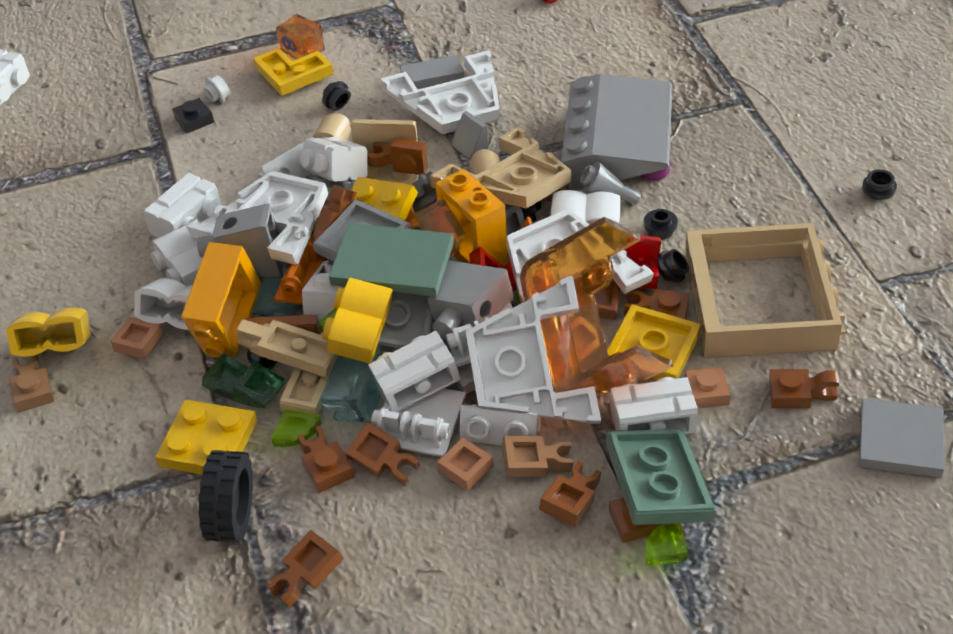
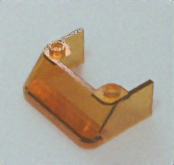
[520,216,673,393]

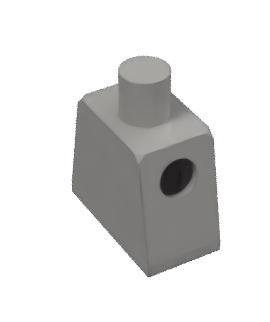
[197,204,283,277]
[428,260,514,339]

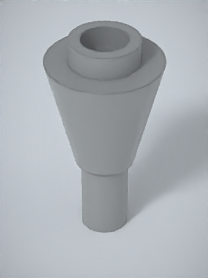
[580,161,641,205]

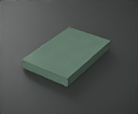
[329,223,454,297]
[605,429,716,525]

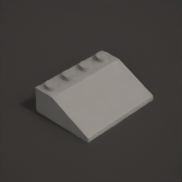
[561,74,672,191]

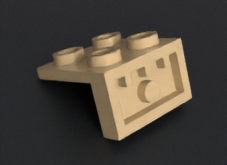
[350,119,419,184]

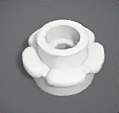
[203,75,231,104]

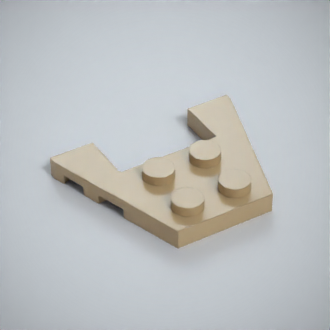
[430,127,571,208]

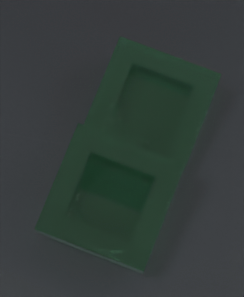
[202,353,285,409]

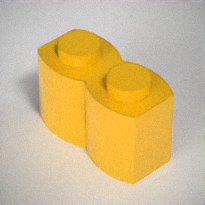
[322,278,393,364]
[6,307,91,357]

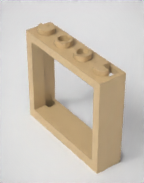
[685,223,846,358]

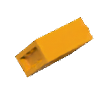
[435,169,508,266]
[181,242,262,358]

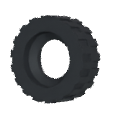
[198,450,253,543]

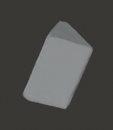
[452,111,488,159]

